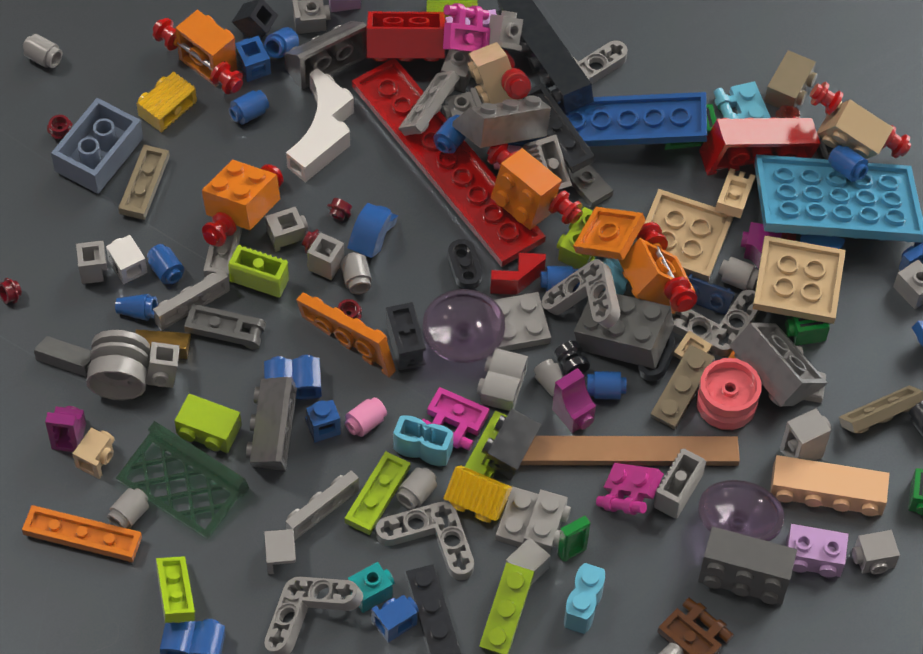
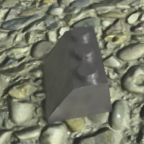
[285,21,367,90]
[452,96,551,148]
[729,323,827,406]
[246,377,297,471]

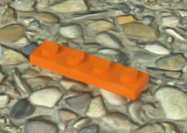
[22,505,142,562]

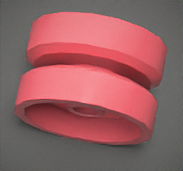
[697,358,761,430]

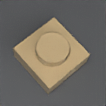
[674,331,712,360]

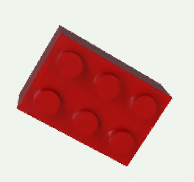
[367,11,445,61]

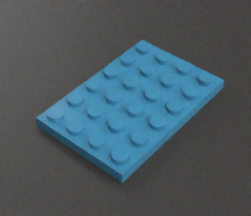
[754,154,923,243]

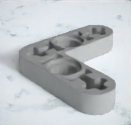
[573,41,628,84]
[542,259,620,328]
[672,290,760,356]
[376,501,474,580]
[264,577,363,654]

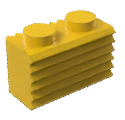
[137,72,197,132]
[443,465,512,523]

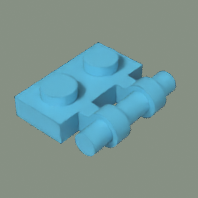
[713,81,771,119]

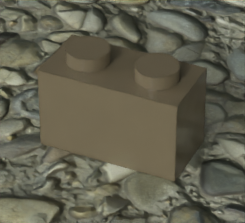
[764,50,817,114]

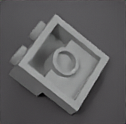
[495,487,571,555]

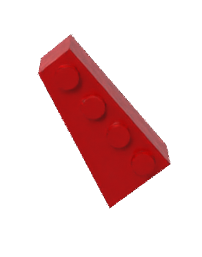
[699,117,821,176]

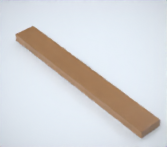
[520,436,740,466]

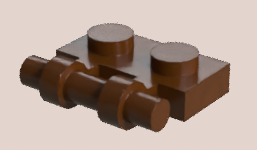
[657,597,734,654]

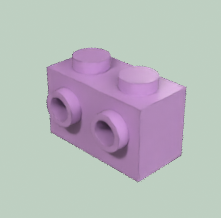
[786,524,848,577]

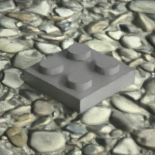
[485,292,551,351]

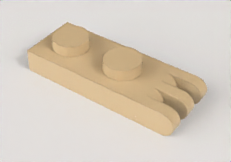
[715,168,756,218]

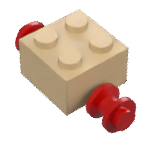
[467,42,531,104]
[809,81,911,159]

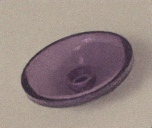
[423,289,505,363]
[698,480,784,541]

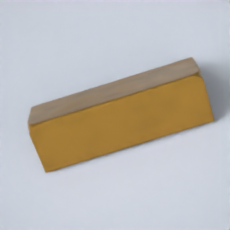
[135,329,191,359]

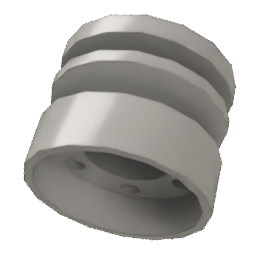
[86,330,150,400]

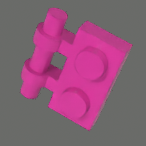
[443,3,490,52]
[422,387,490,451]
[596,463,664,515]

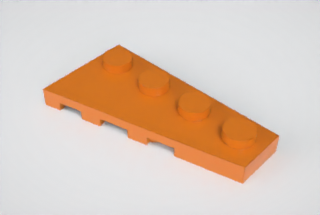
[296,292,396,378]

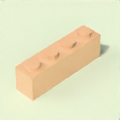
[769,455,889,516]

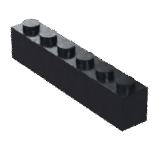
[496,0,594,113]

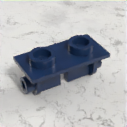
[687,274,735,315]

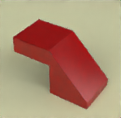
[490,253,546,295]

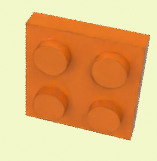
[573,207,646,260]

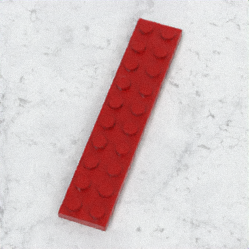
[352,58,546,267]

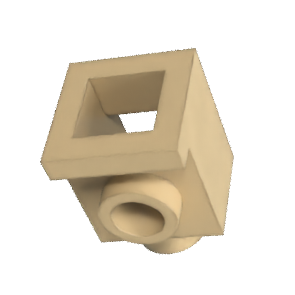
[73,428,115,479]

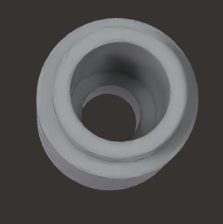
[23,34,63,68]
[340,252,372,294]
[718,257,759,291]
[396,468,437,510]
[107,488,149,528]

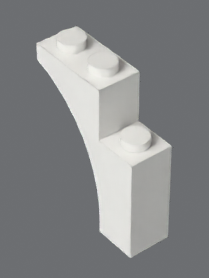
[286,68,354,183]

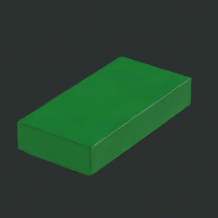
[557,516,591,562]

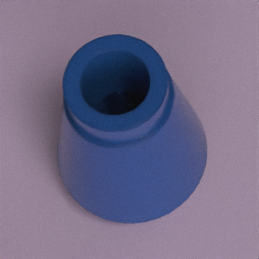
[115,294,158,321]

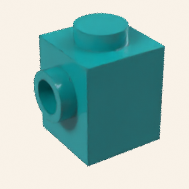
[348,562,395,613]

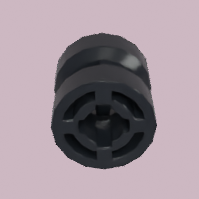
[554,341,590,376]

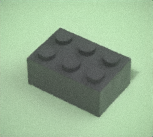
[574,290,674,369]
[698,526,798,604]

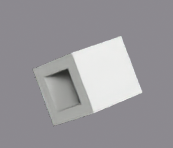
[106,235,147,284]

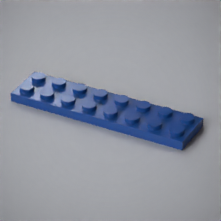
[508,92,707,149]

